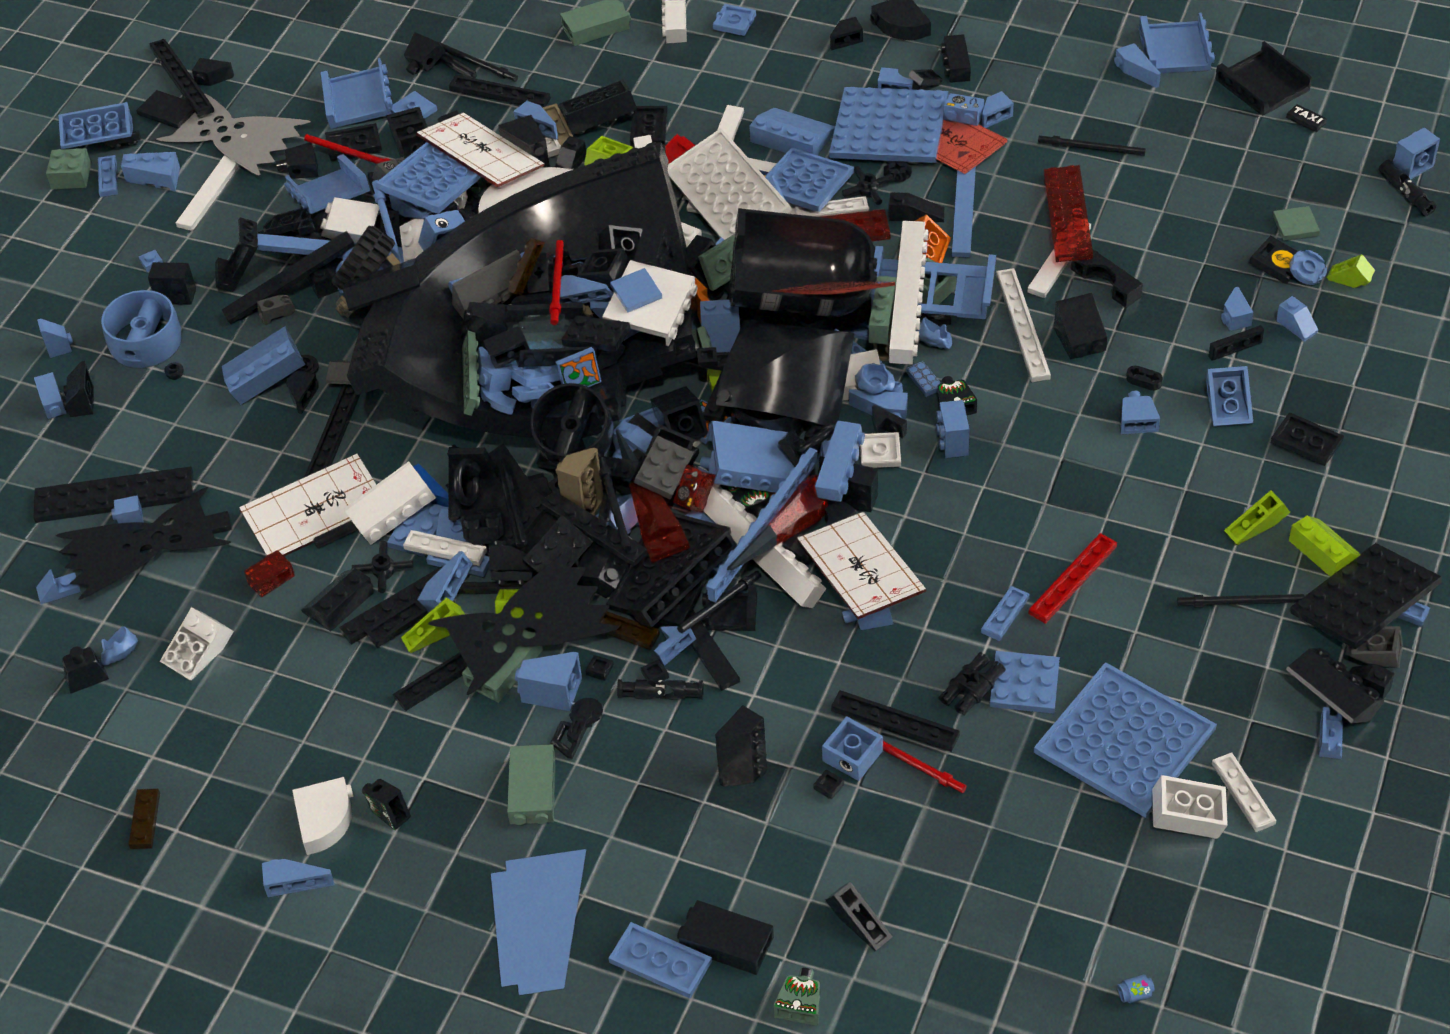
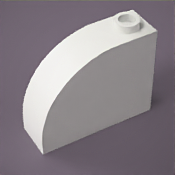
[292,777,353,855]

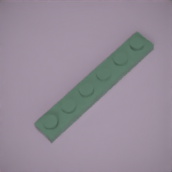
[462,331,480,416]

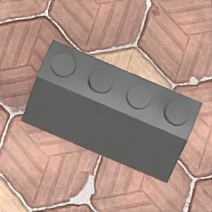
[452,250,528,320]

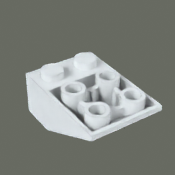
[160,607,234,680]

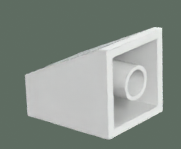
[320,197,379,243]

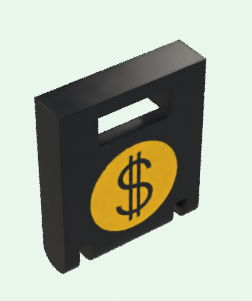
[1249,235,1298,284]

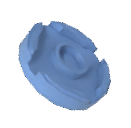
[1289,250,1327,285]

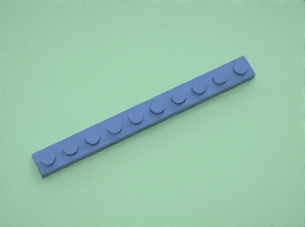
[706,448,817,603]

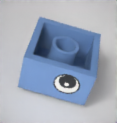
[418,210,465,251]
[822,716,883,781]

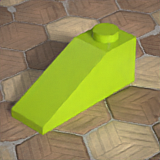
[1224,490,1290,545]
[401,597,465,653]

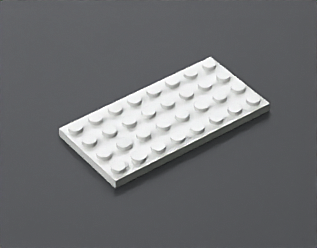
[668,128,792,240]

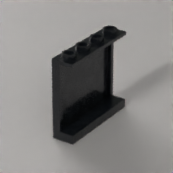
[1215,41,1312,116]

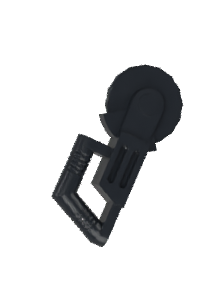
[550,697,603,759]

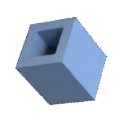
[111,495,143,523]

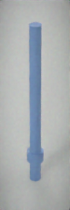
[372,180,402,263]

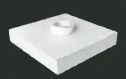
[860,432,901,468]

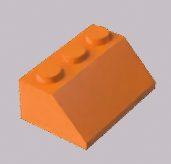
[897,215,951,263]

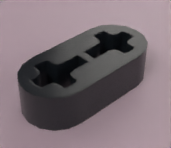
[1126,365,1163,391]

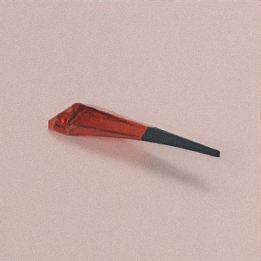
[616,429,690,563]
[727,475,829,570]

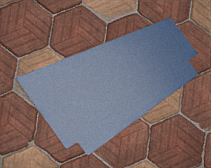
[491,849,586,995]

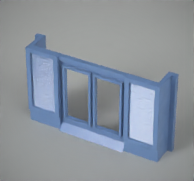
[868,246,996,319]

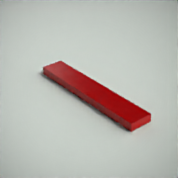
[1028,533,1117,624]

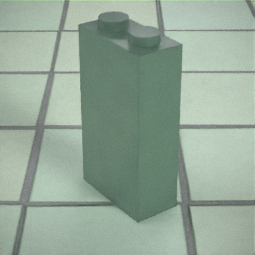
[560,0,631,46]
[462,624,543,703]
[507,744,556,825]

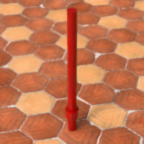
[304,134,392,164]
[549,240,564,325]
[883,741,967,793]

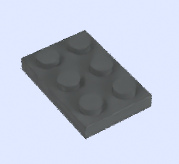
[634,436,694,499]

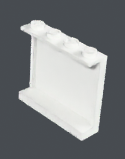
[602,260,698,346]

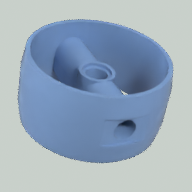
[101,290,182,368]

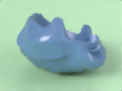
[916,317,952,349]
[855,363,895,394]
[101,626,138,665]

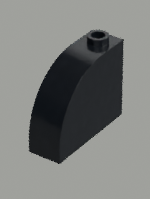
[870,0,931,40]

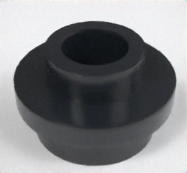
[164,362,184,380]

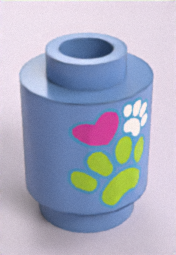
[1117,974,1155,1003]

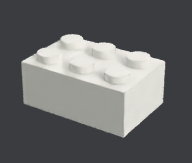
[1152,775,1228,839]

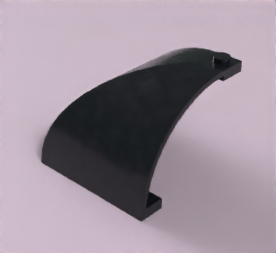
[716,322,855,427]

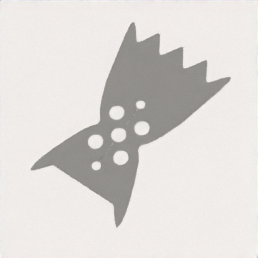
[156,94,310,175]

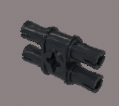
[938,652,1006,716]

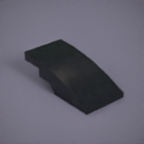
[386,106,428,159]

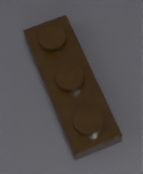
[508,237,545,295]
[599,611,660,650]
[129,788,160,849]

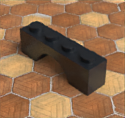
[1071,246,1143,308]
[783,500,856,565]

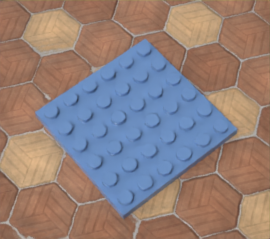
[829,87,948,163]
[1033,662,1217,818]

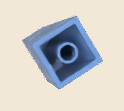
[700,300,740,352]
[515,652,582,711]

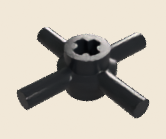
[842,166,894,205]
[352,541,414,593]

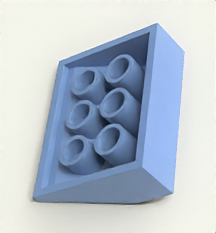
[58,102,133,149]
[750,108,835,155]
[222,326,305,405]

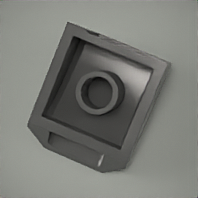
[1345,626,1403,668]

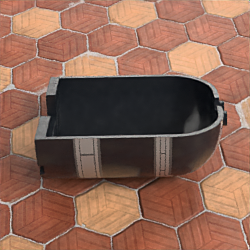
[729,208,877,317]

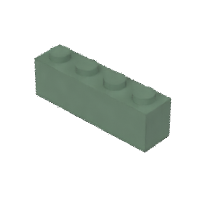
[869,276,897,344]

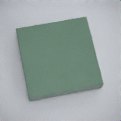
[1273,206,1320,241]

